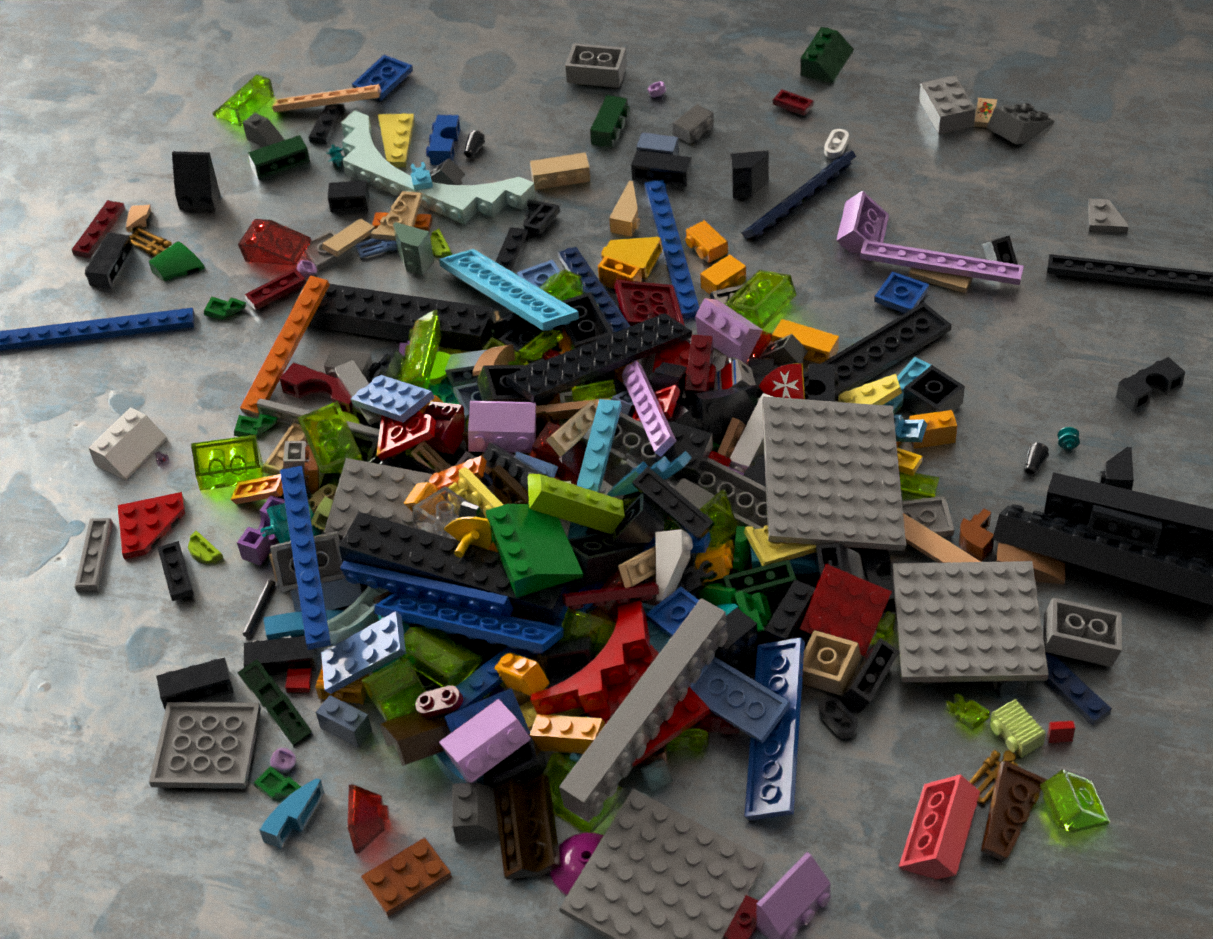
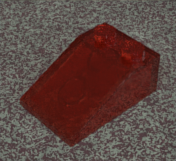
[238,219,311,266]
[530,422,587,485]

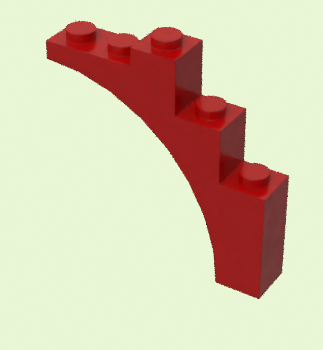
[531,600,651,715]

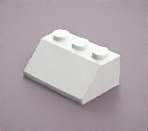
[89,407,167,480]

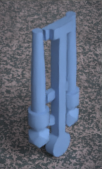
[356,239,397,258]

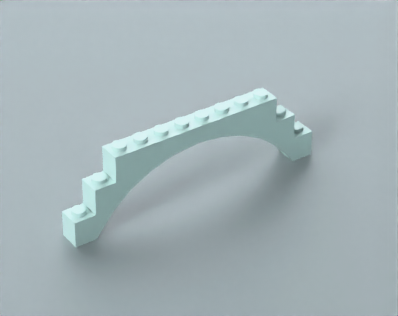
[341,110,536,224]

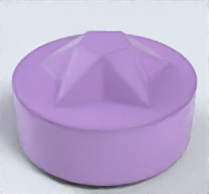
[647,81,667,97]
[296,260,317,279]
[270,748,296,773]

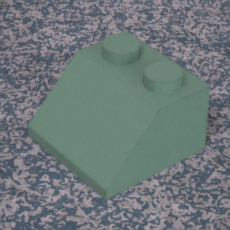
[393,222,434,275]

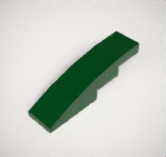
[238,659,312,746]

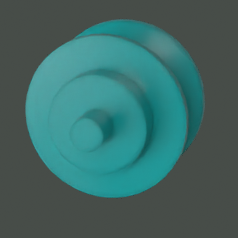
[326,144,346,166]
[1057,427,1080,449]

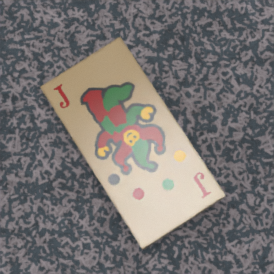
[974,98,997,128]

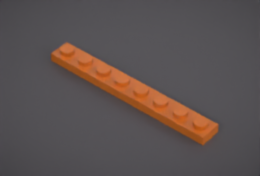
[240,276,330,417]

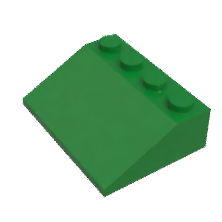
[485,504,583,598]

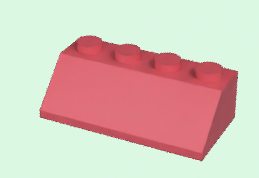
[899,775,980,879]

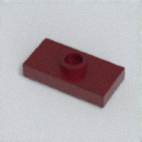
[773,89,814,116]
[723,895,759,939]

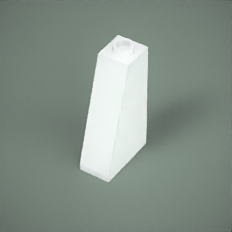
[729,393,773,473]

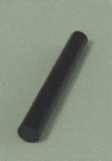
[242,580,276,638]

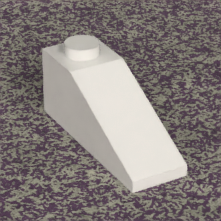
[655,529,693,602]

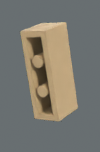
[530,153,590,190]

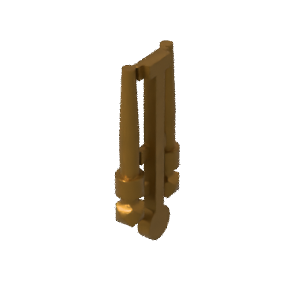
[130,228,172,257]
[969,750,1019,805]

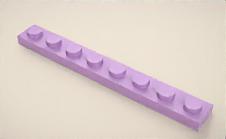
[860,240,1024,285]
[621,360,676,457]

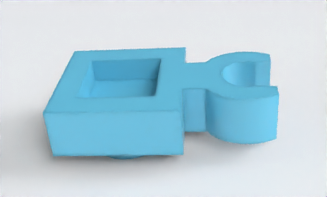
[410,162,433,191]

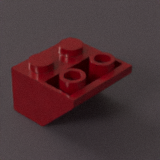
[423,401,464,454]

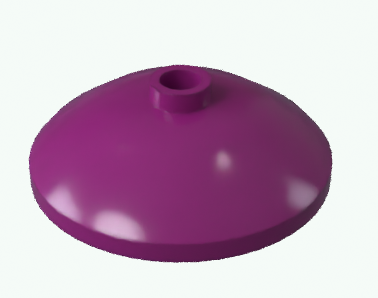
[550,833,604,896]

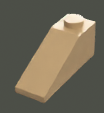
[609,181,641,237]

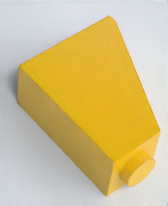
[601,237,663,280]

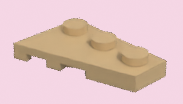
[371,191,422,241]

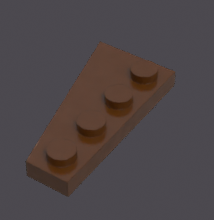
[981,760,1048,861]

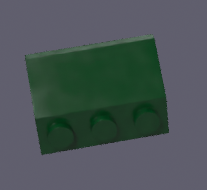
[800,27,854,84]

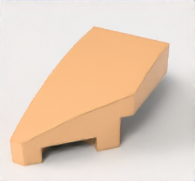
[126,205,151,232]

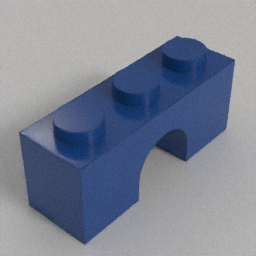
[426,115,461,165]

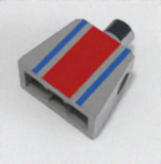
[714,357,756,391]

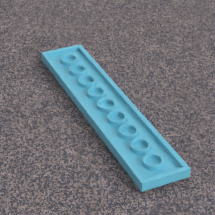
[439,249,579,331]

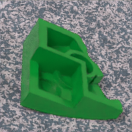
[148,241,205,281]
[733,526,755,574]
[696,581,740,610]
[734,590,772,632]

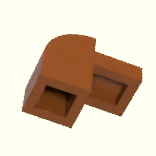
[959,508,994,562]

